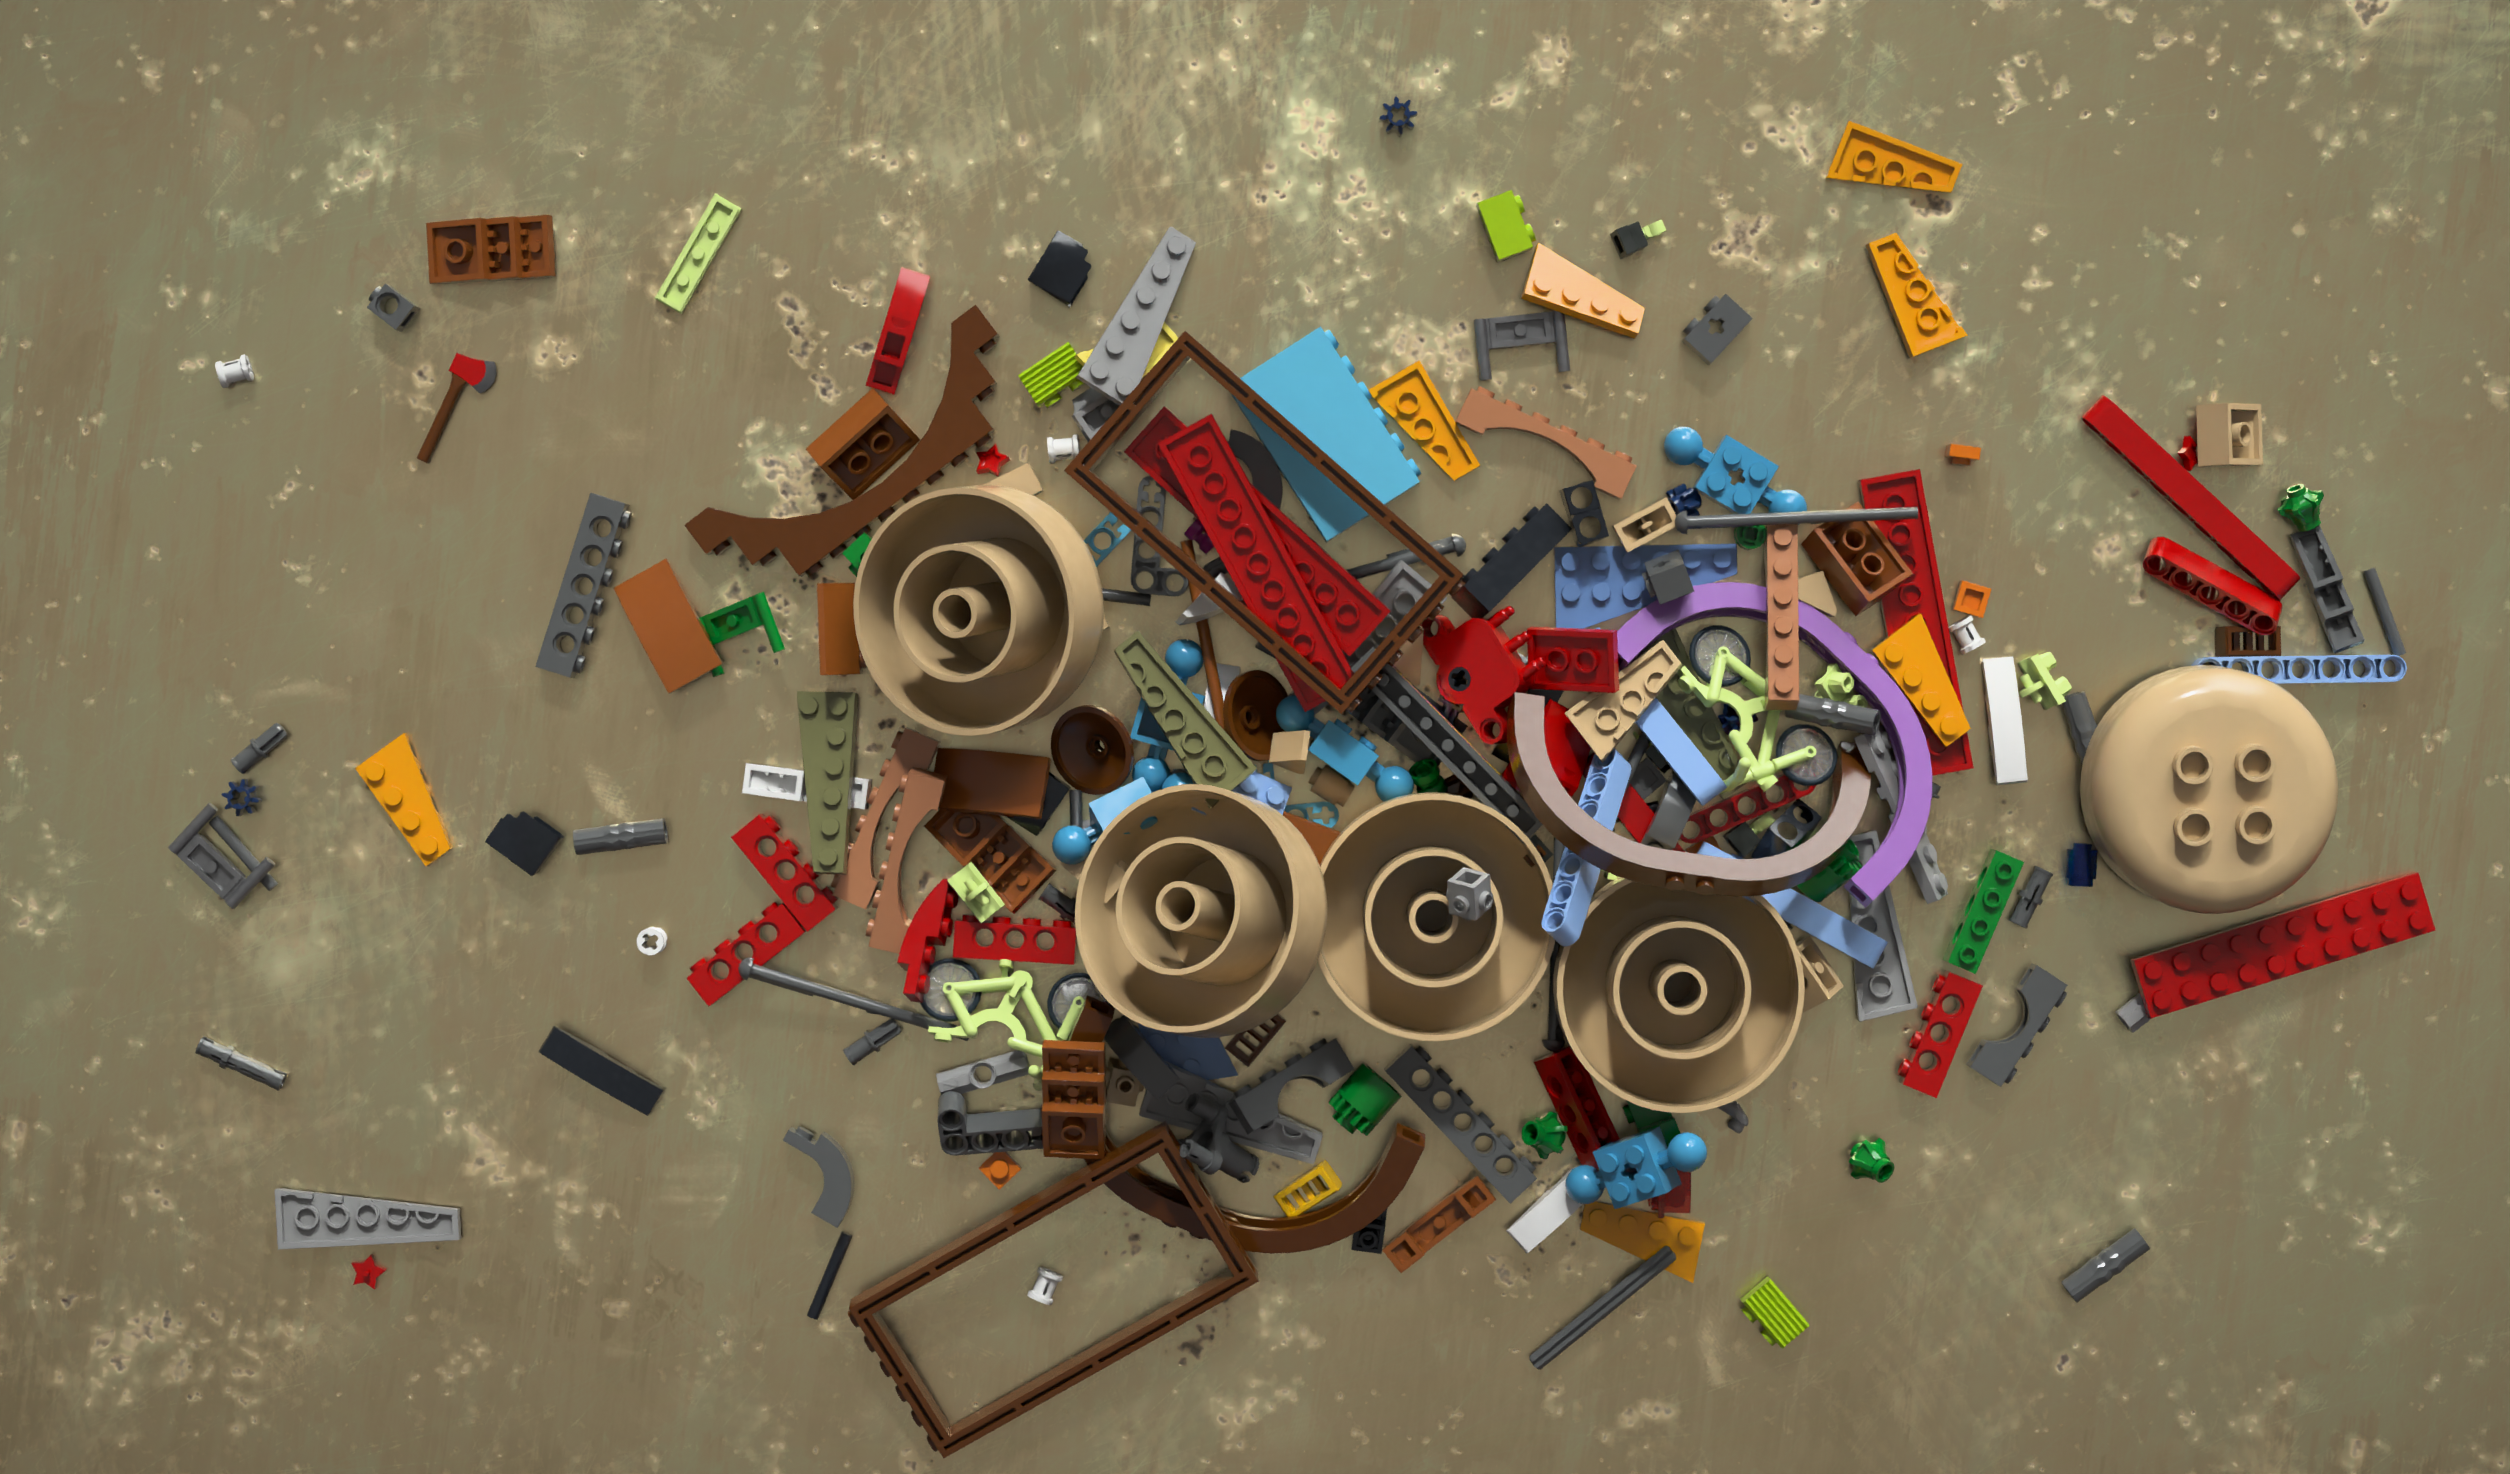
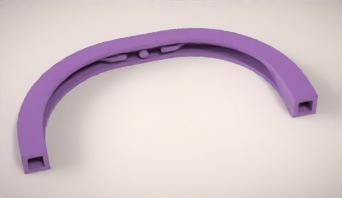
[1617,582,1932,908]

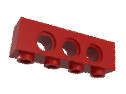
[731,814,839,932]
[687,902,806,1007]
[953,914,1077,965]
[1897,970,1983,1098]
[1534,1046,1620,1169]

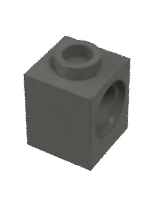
[367,283,420,332]

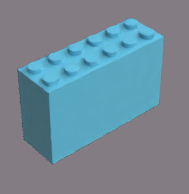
[1230,326,1421,543]

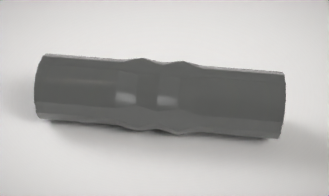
[2062,691,2098,766]
[1785,694,1881,736]
[573,818,668,855]
[2061,1228,2150,1303]

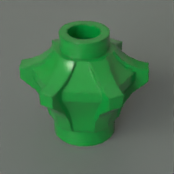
[2277,484,2324,532]
[1522,1111,1568,1159]
[1849,1138,1895,1183]

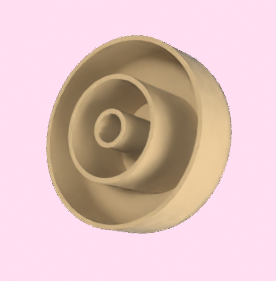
[853,485,1104,736]
[2080,665,2338,914]
[1075,784,1327,1038]
[1317,792,1555,1041]
[1553,877,1805,1113]

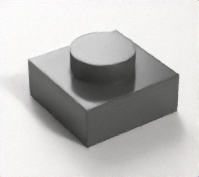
[1630,757,1667,800]

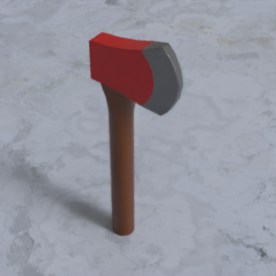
[417,353,497,463]

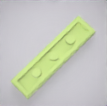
[655,193,743,314]

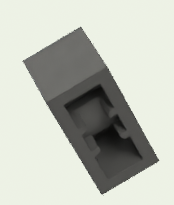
[1682,294,1753,365]
[1642,550,1695,604]

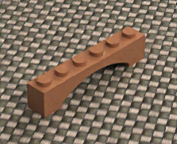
[1455,386,1637,500]
[1764,524,1799,710]
[831,727,941,910]
[865,767,948,954]

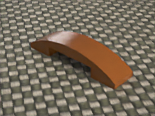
[1382,1175,1496,1273]

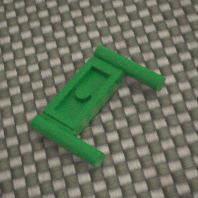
[699,592,785,677]

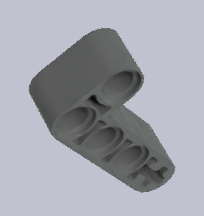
[1131,476,1189,597]
[937,1091,1043,1156]

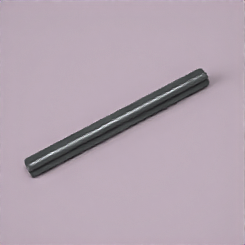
[1529,1246,1676,1370]

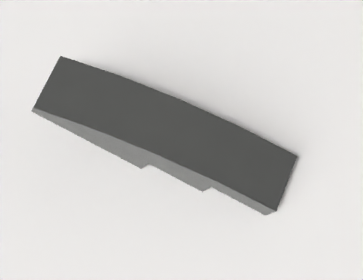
[2290,525,2365,654]

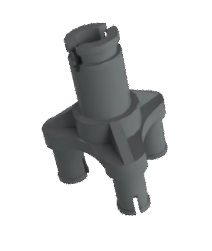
[1177,1093,1259,1183]

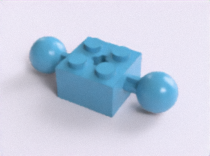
[1664,427,1807,525]
[1130,639,1205,792]
[1276,695,1414,802]
[1052,772,1194,865]
[1565,1126,1707,1209]

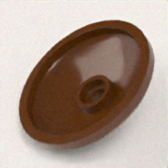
[1223,670,1288,761]
[1051,705,1134,795]

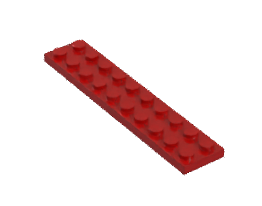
[1124,406,1391,656]
[1158,414,1354,712]
[1859,469,1974,776]
[2131,872,2436,1019]

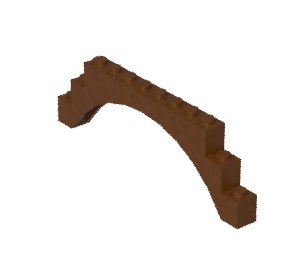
[684,305,999,577]

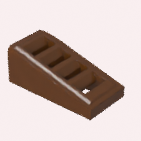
[2215,626,2281,657]
[1225,1013,1286,1067]

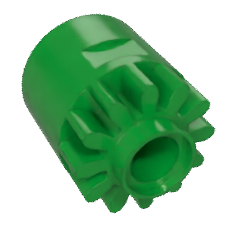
[1797,839,1862,902]
[1329,1062,1402,1136]

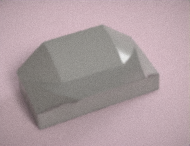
[1072,388,1119,442]

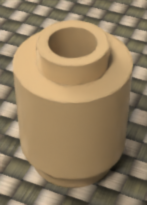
[1308,765,1355,807]

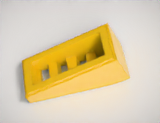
[1273,1160,1342,1217]

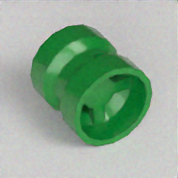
[1733,525,1766,550]
[1409,759,1448,793]

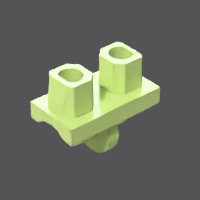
[2018,652,2072,710]
[1814,663,1868,707]
[947,862,1005,923]

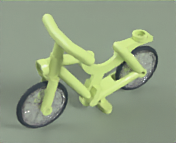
[1677,625,1837,794]
[920,958,1111,1091]

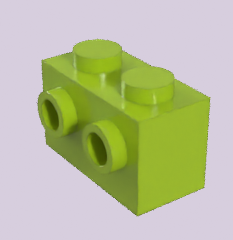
[1476,190,1536,263]

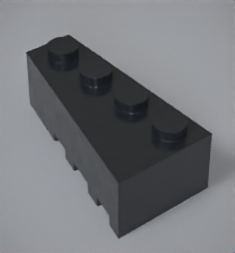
[1451,503,1572,618]

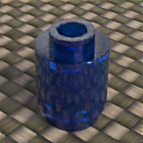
[2065,843,2098,887]

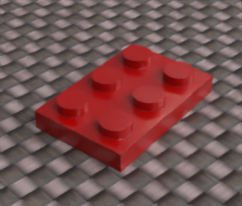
[1527,627,1619,693]

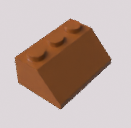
[806,388,920,500]
[1801,502,1913,616]
[817,583,867,675]

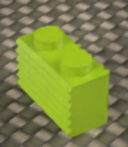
[1018,342,1085,408]
[1740,1276,1810,1349]

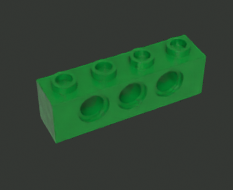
[1942,849,2024,974]

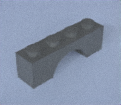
[1966,963,2068,1087]
[1229,1038,1354,1135]

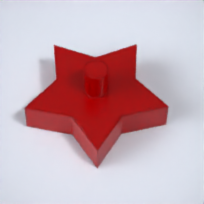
[2177,436,2198,471]
[976,444,1010,477]
[351,1254,386,1289]

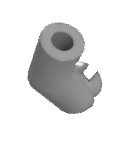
[1718,1101,1748,1133]

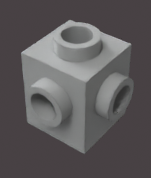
[1446,867,1493,921]

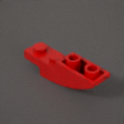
[865,267,930,395]
[897,879,959,1003]

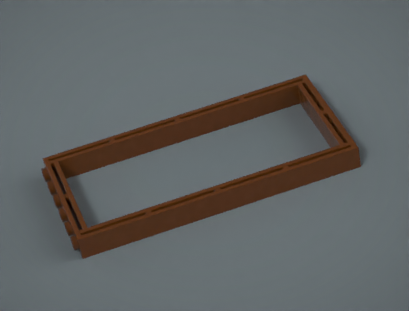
[1064,331,1465,714]
[848,1121,1259,1458]

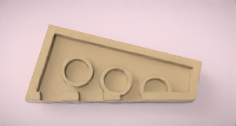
[1565,640,1682,763]

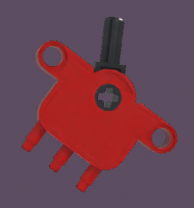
[1421,606,1546,744]

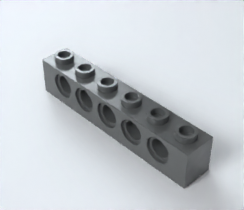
[535,493,632,678]
[1384,1044,1537,1204]

